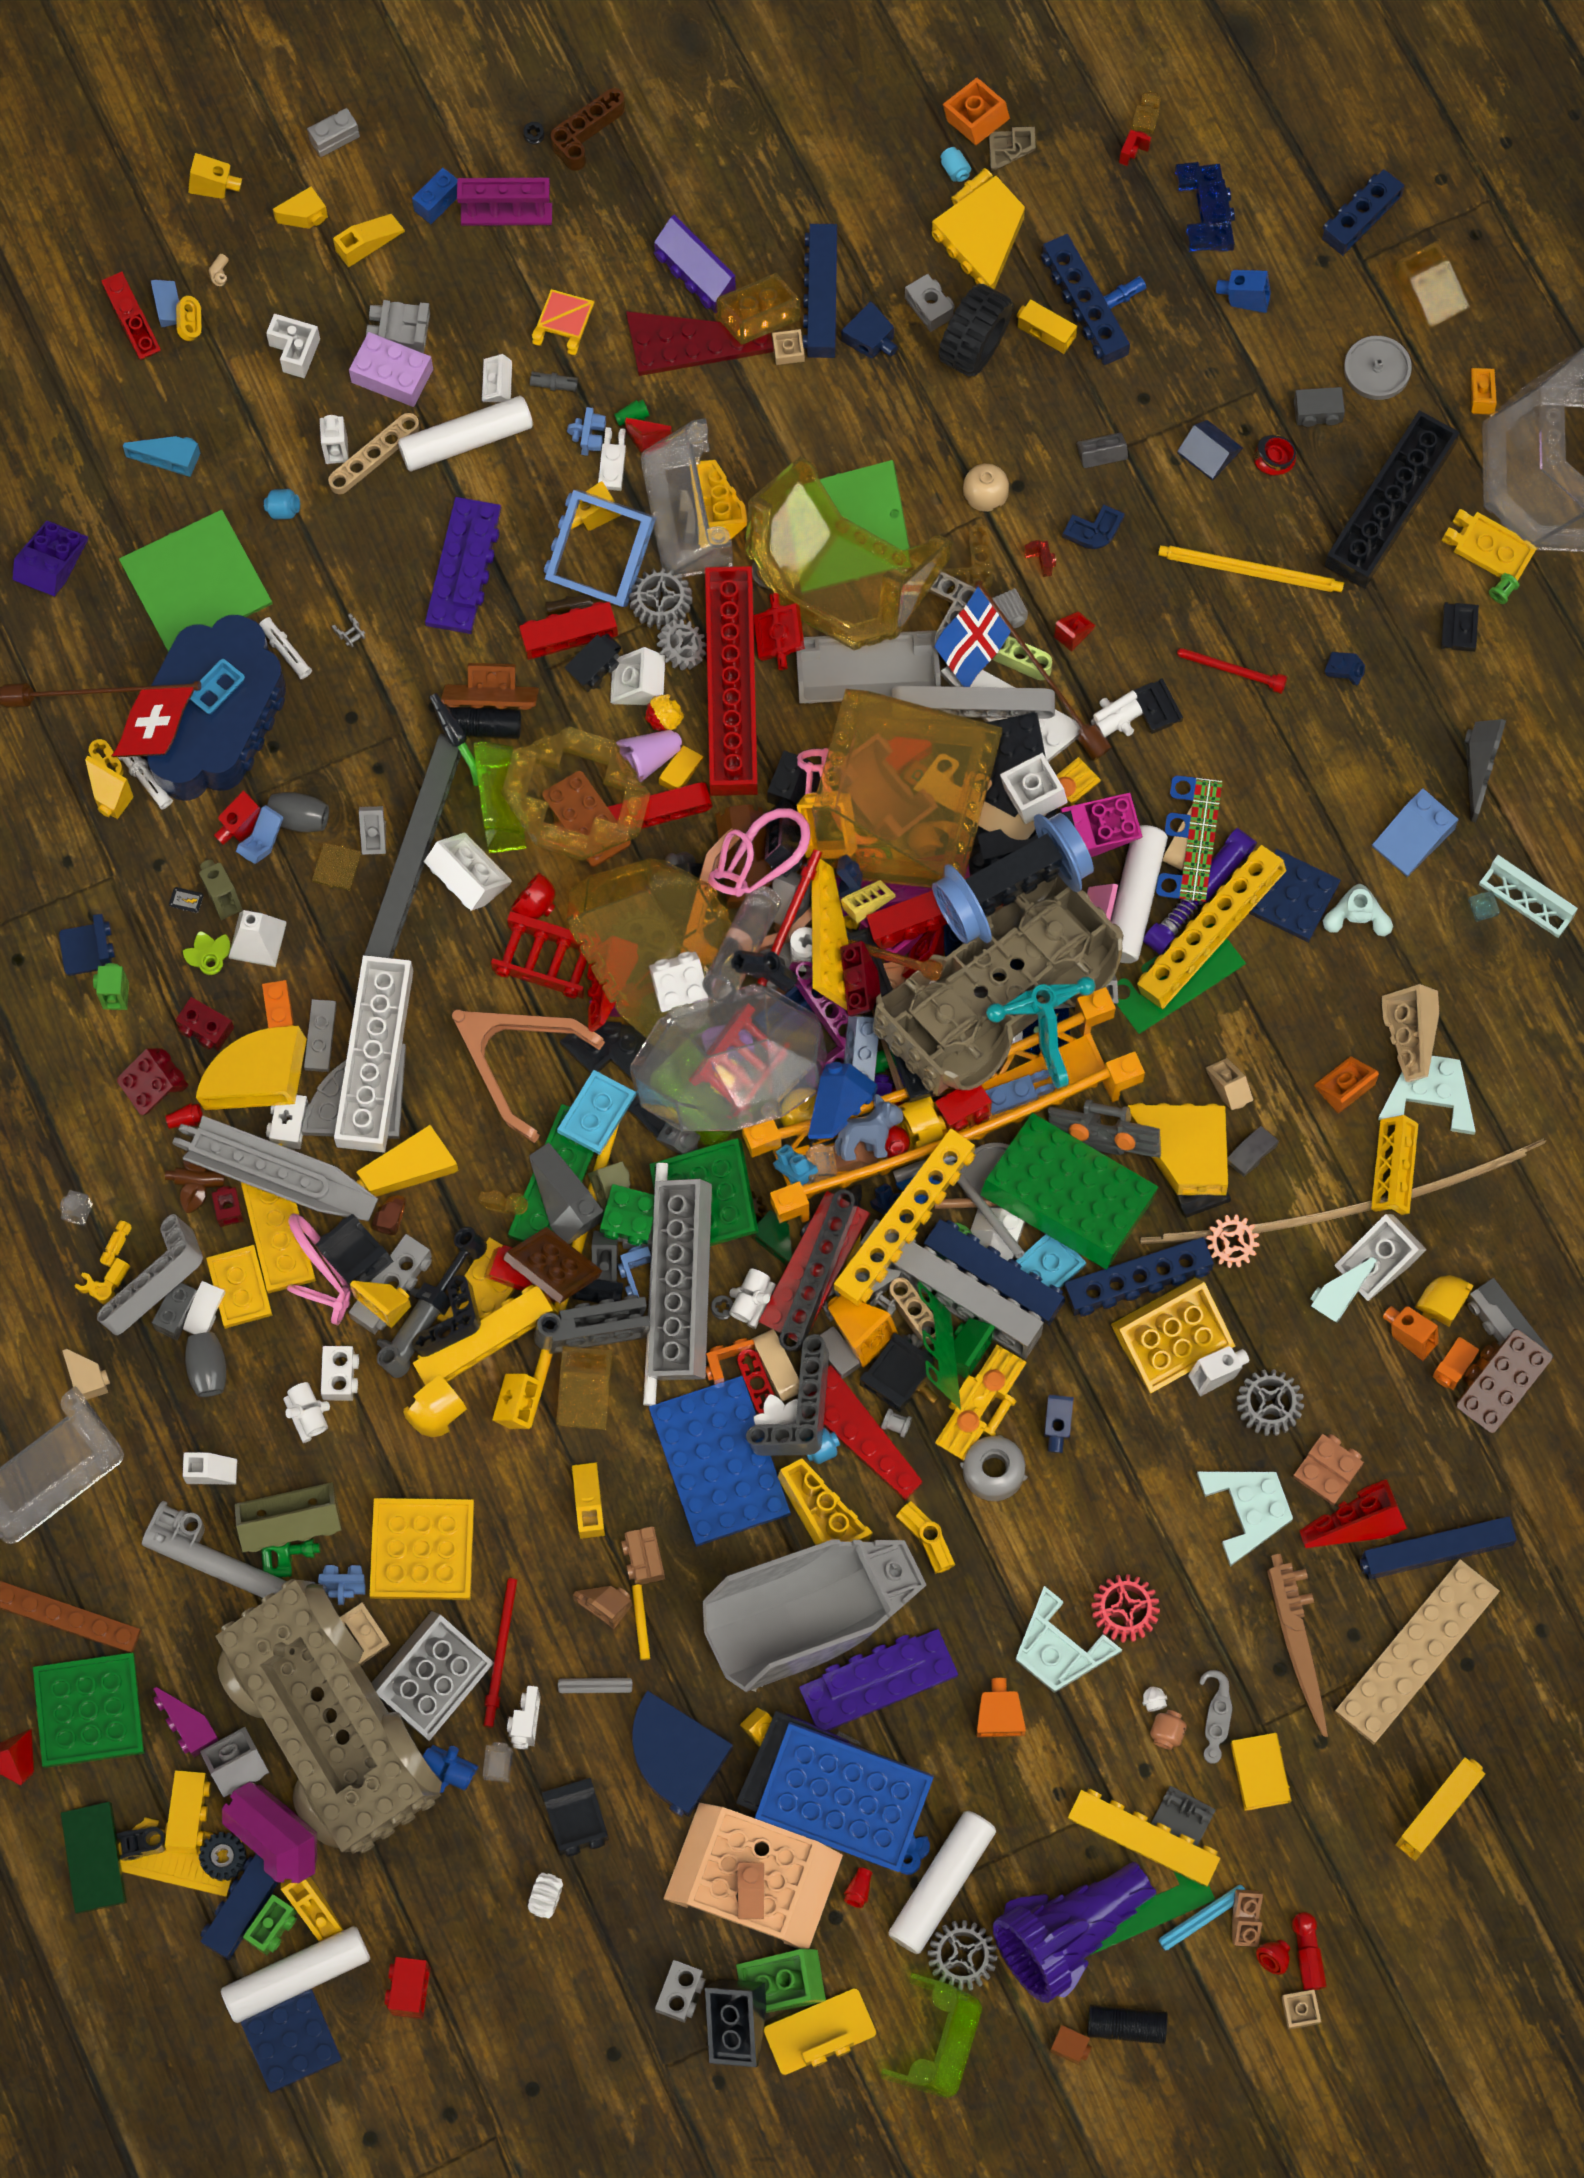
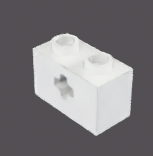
[266,1095,309,1149]

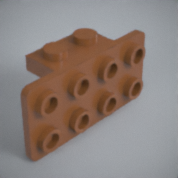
[441,663,539,710]
[542,771,631,867]

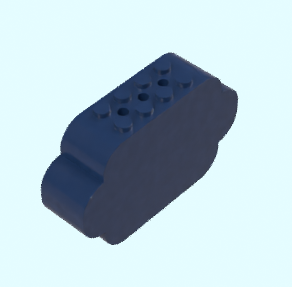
[142,615,286,801]

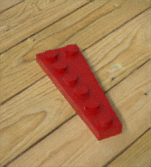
[808,1365,923,1501]

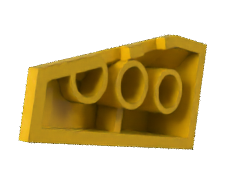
[692,460,747,547]

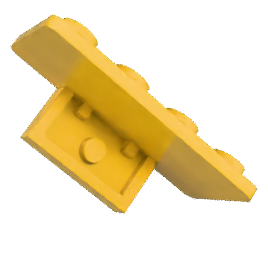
[764,1989,876,2075]

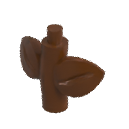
[165,1154,225,1213]

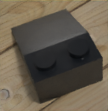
[705,1979,766,2067]

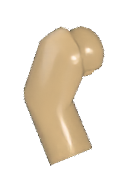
[209,254,229,286]

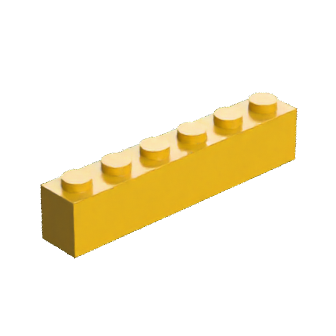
[413,1285,558,1386]
[1068,1788,1220,1887]

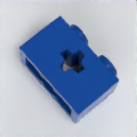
[412,168,458,224]

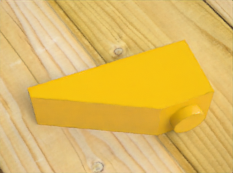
[281,1877,344,1942]

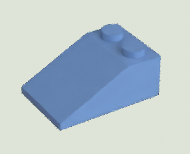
[1372,789,1458,877]

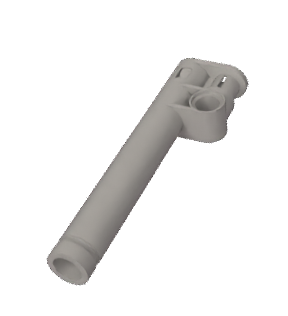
[142,1501,287,1598]

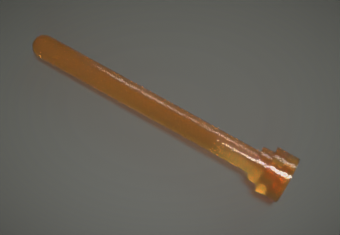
[848,940,943,981]

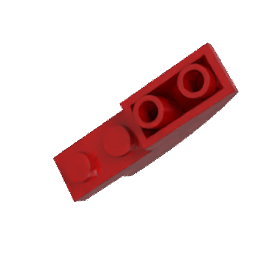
[101,272,161,360]

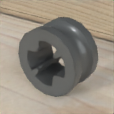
[711,1295,733,1320]

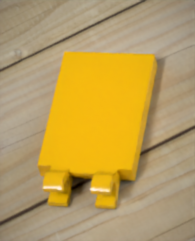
[1442,509,1538,583]

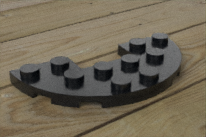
[560,1022,683,1139]

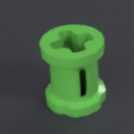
[1489,573,1520,604]

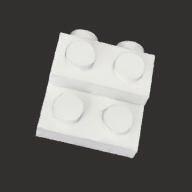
[649,952,708,1012]
[507,1686,541,1749]

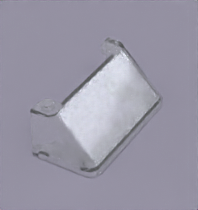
[641,418,733,577]
[0,1386,124,1544]

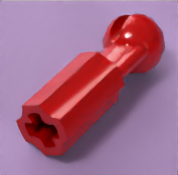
[1292,1912,1327,1991]

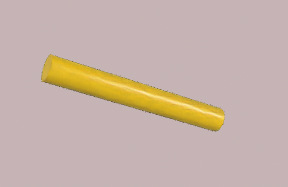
[632,1584,650,1660]

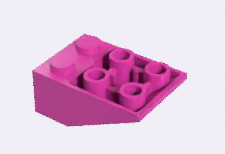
[1060,793,1143,857]

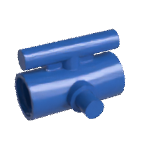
[423,1745,479,1793]

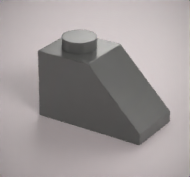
[592,1231,618,1282]

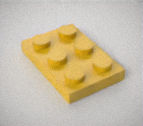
[206,1245,273,1329]

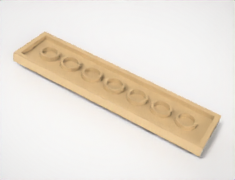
[1334,1559,1500,1745]

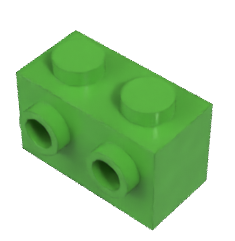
[93,963,129,1010]
[243,1894,297,1956]

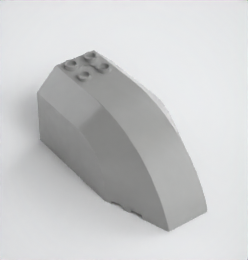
[703,1540,926,1692]

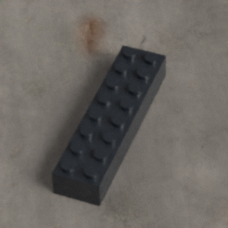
[1325,410,1460,589]

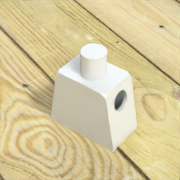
[1188,1346,1249,1396]

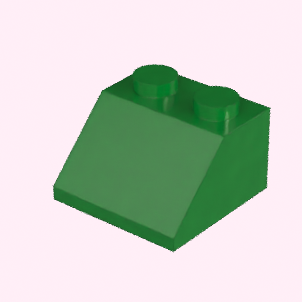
[954,1318,995,1379]

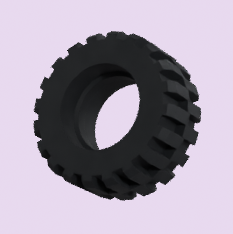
[938,284,1014,377]

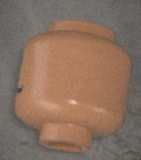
[1150,1710,1187,1750]

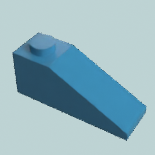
[123,436,200,477]

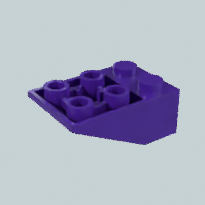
[13,521,88,597]

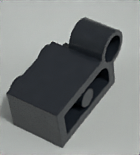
[564,634,621,692]

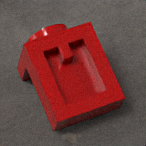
[1119,129,1151,166]

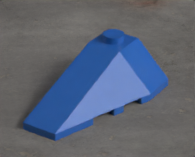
[808,1062,878,1139]

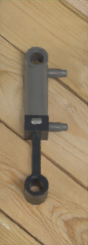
[377,1227,487,1378]

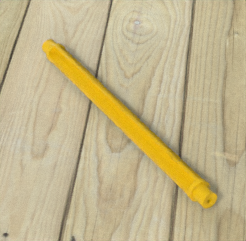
[1158,545,1344,593]

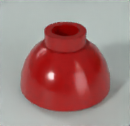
[885,1126,910,1159]
[1256,1940,1290,1975]

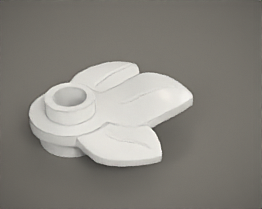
[754,1394,798,1442]

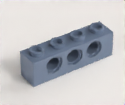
[844,1015,878,1115]

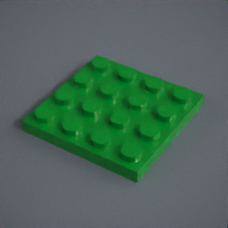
[649,1138,759,1246]
[33,1653,145,1768]

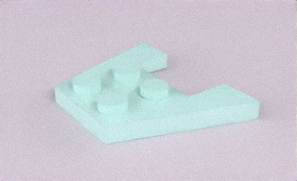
[1378,1056,1476,1135]
[1197,1472,1293,1567]
[1015,1586,1122,1693]

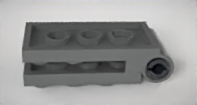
[534,1295,650,1354]

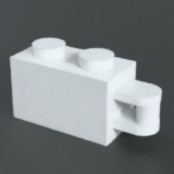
[320,415,349,464]

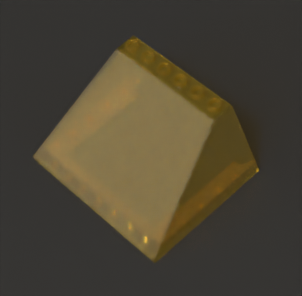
[812,689,1003,888]

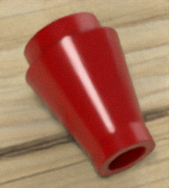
[166,1103,203,1129]
[844,1867,872,1908]

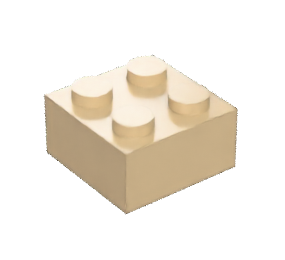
[772,329,805,365]
[1281,1990,1321,2029]

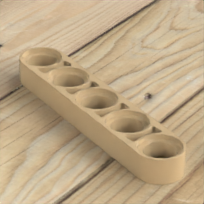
[328,413,420,494]

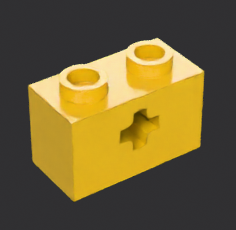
[492,1374,543,1429]

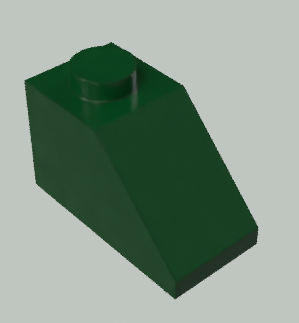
[751,1210,792,1266]

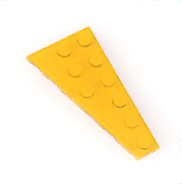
[812,859,863,1015]

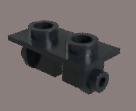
[572,1279,624,1303]

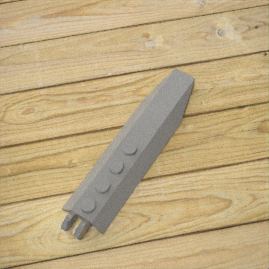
[172,1116,378,1221]

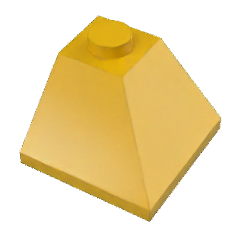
[85,756,134,819]
[350,1281,411,1328]

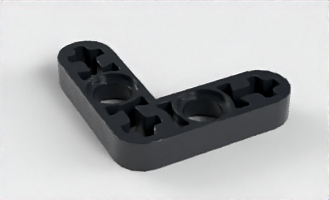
[412,1275,481,1357]

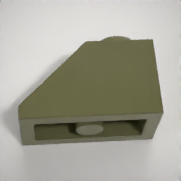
[588,1161,631,1212]

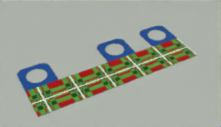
[1156,776,1222,902]

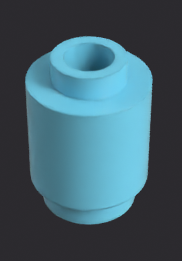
[940,147,971,182]

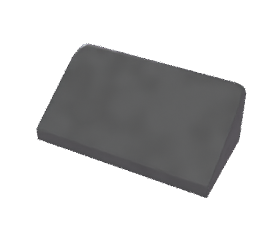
[1077,433,1128,468]

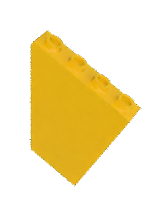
[932,176,1025,290]
[1128,1103,1228,1195]
[1396,1758,1485,1861]

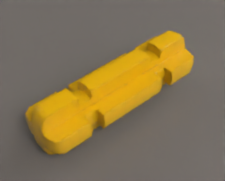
[100,1220,131,1267]

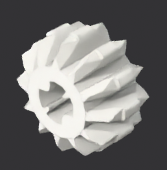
[528,1873,563,1918]

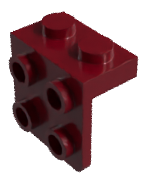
[117,1048,189,1115]

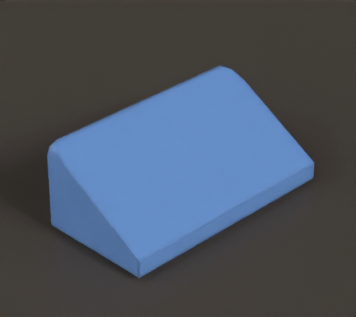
[151,280,179,327]

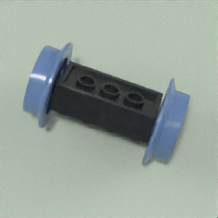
[932,813,1094,944]

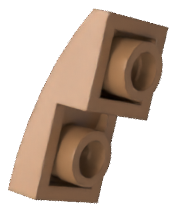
[1232,1889,1263,1947]

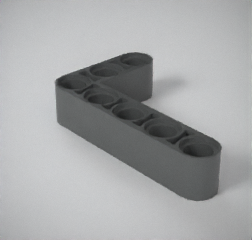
[746,1334,829,1456]

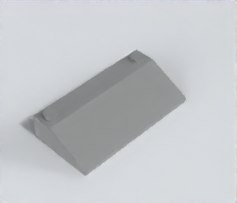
[796,630,941,704]

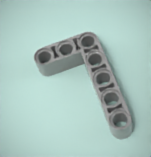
[890,557,976,642]
[97,1214,203,1335]

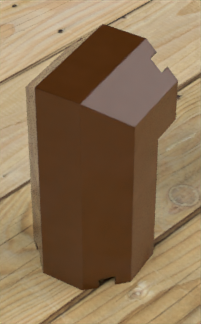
[715,804,773,909]

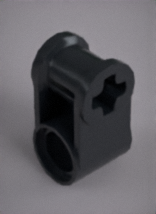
[117,1827,166,1861]

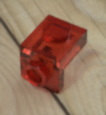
[1024,540,1056,577]

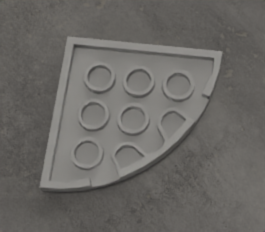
[302,1044,406,1139]

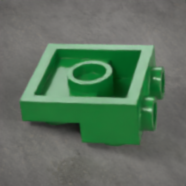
[600,1184,655,1246]

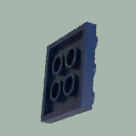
[1249,849,1341,943]
[241,1989,342,2093]

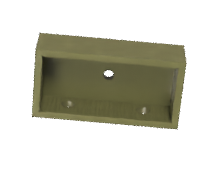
[235,1482,341,1552]

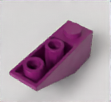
[153,1687,219,1757]

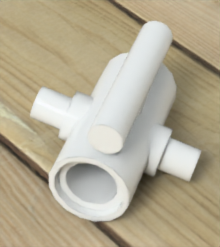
[1091,690,1142,737]
[729,1269,776,1329]
[283,1382,330,1443]

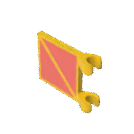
[532,289,594,355]

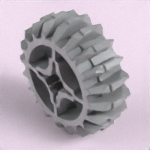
[629,567,692,630]
[1237,1369,1304,1436]
[928,1920,997,1991]

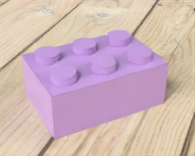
[349,332,433,407]

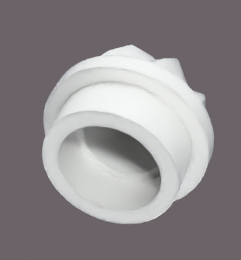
[1142,1687,1168,1712]

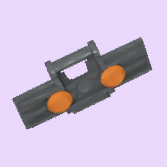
[1048,1099,1161,1158]

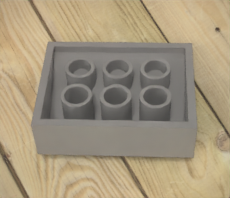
[371,1611,494,1741]

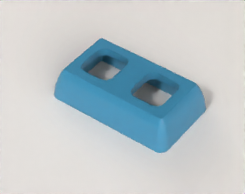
[190,659,245,715]

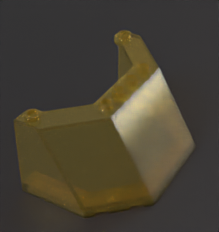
[745,456,952,650]

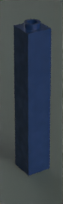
[1360,1516,1517,1580]

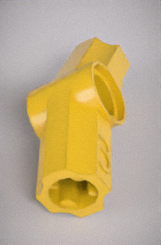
[896,1501,955,1574]

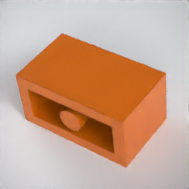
[262,980,294,1028]

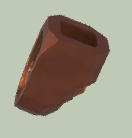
[372,1195,406,1235]

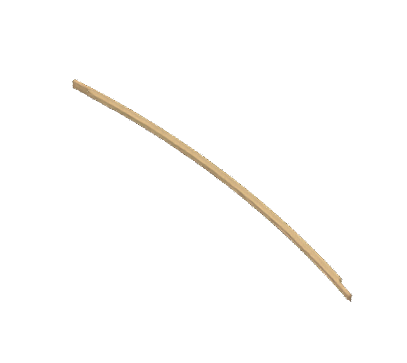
[1140,1138,1546,1244]

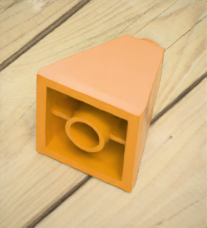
[827,1295,898,1368]

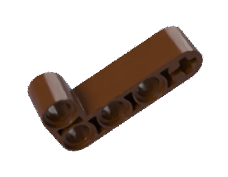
[551,88,625,171]

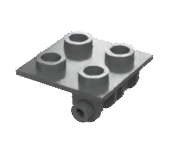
[1151,1786,1216,1846]

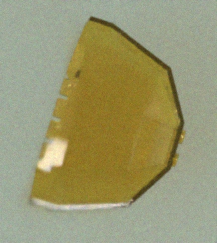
[567,858,733,1051]

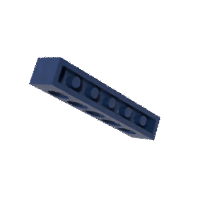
[1040,233,1130,366]
[1064,1237,1214,1317]

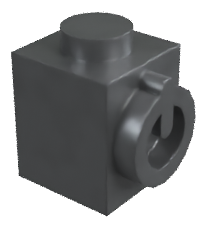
[656,1119,701,1155]

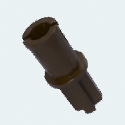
[546,595,593,616]

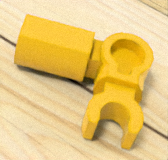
[75,1258,131,1305]

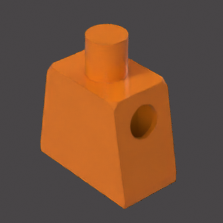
[1383,1306,1438,1361]
[976,1678,1026,1737]

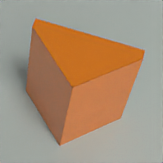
[1314,1056,1379,1114]

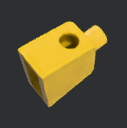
[188,153,242,199]
[571,481,622,531]

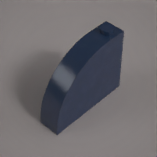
[632,1691,733,1817]

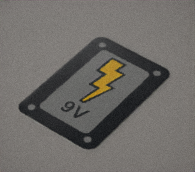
[169,887,204,913]

